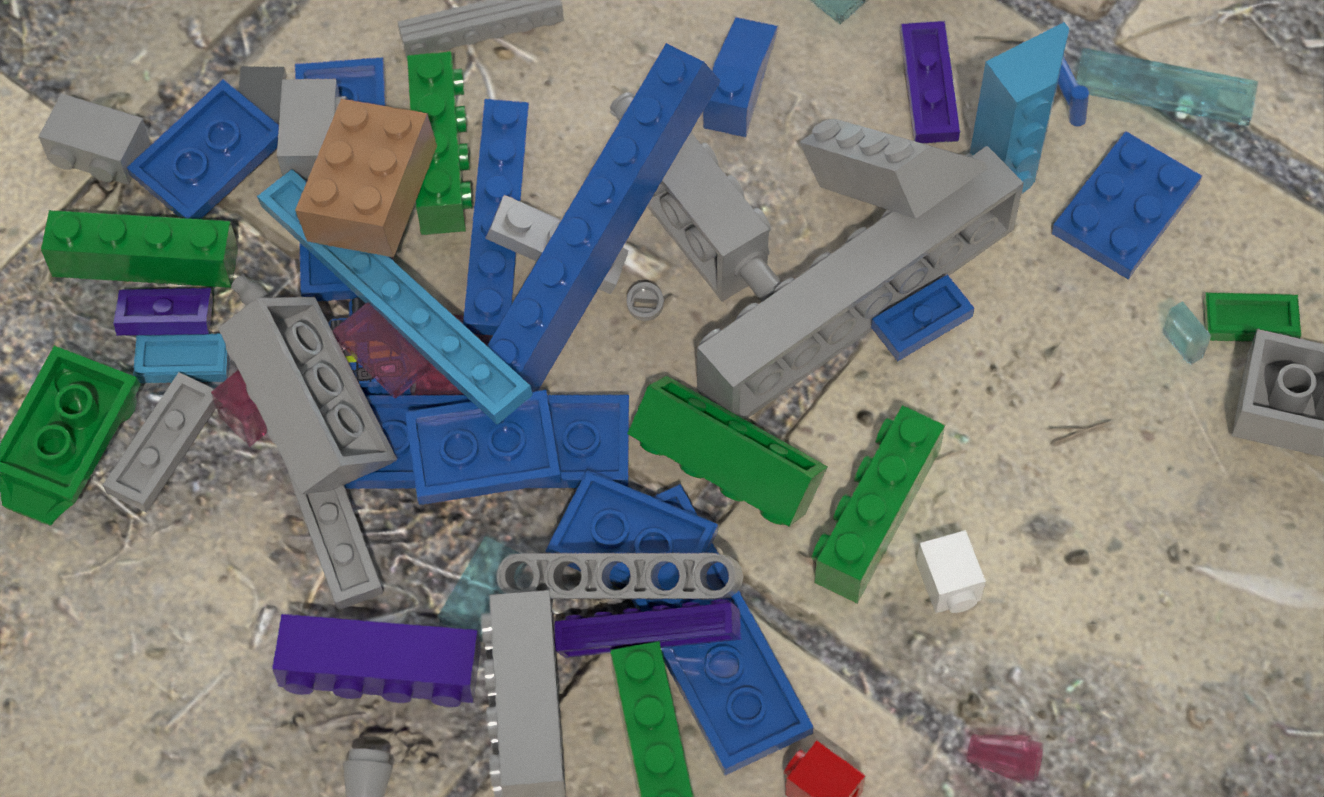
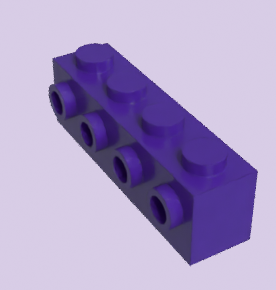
[272,614,481,707]

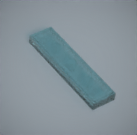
[1076,48,1258,126]

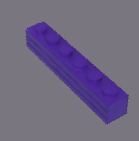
[555,599,741,658]

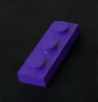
[900,21,960,144]

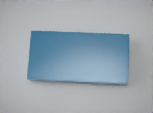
[133,334,230,383]

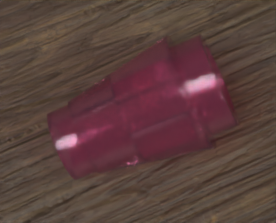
[967,733,1044,784]

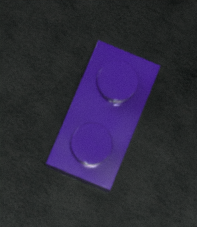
[113,288,213,336]

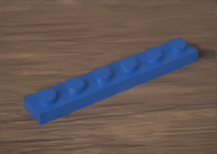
[463,99,529,335]

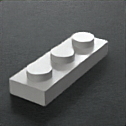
[485,195,629,294]
[103,372,221,513]
[291,481,383,610]

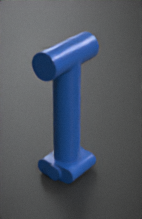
[1058,57,1089,127]

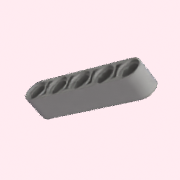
[496,553,743,599]

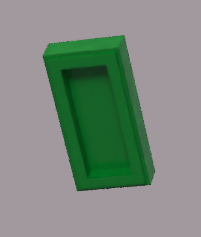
[1203,292,1301,342]

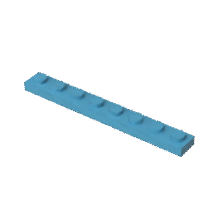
[257,169,533,425]

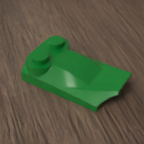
[0,345,141,526]

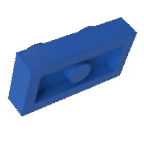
[871,274,975,361]

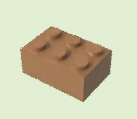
[295,99,437,258]

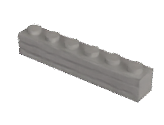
[397,0,564,59]

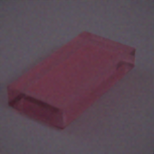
[332,302,431,399]

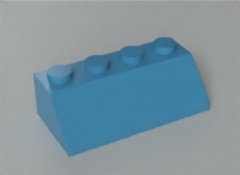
[970,22,1069,193]

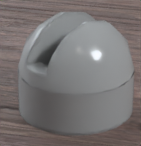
[627,282,664,322]

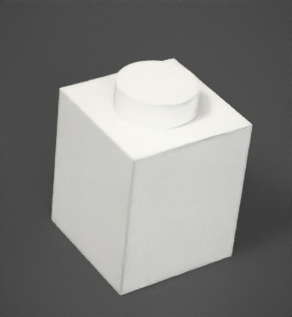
[916,530,986,614]

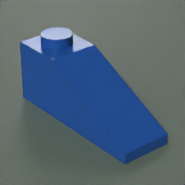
[703,17,778,138]

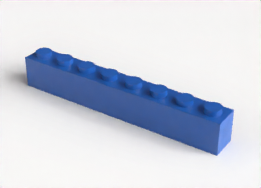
[487,43,720,392]

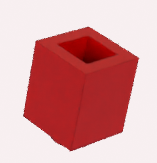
[784,740,866,797]

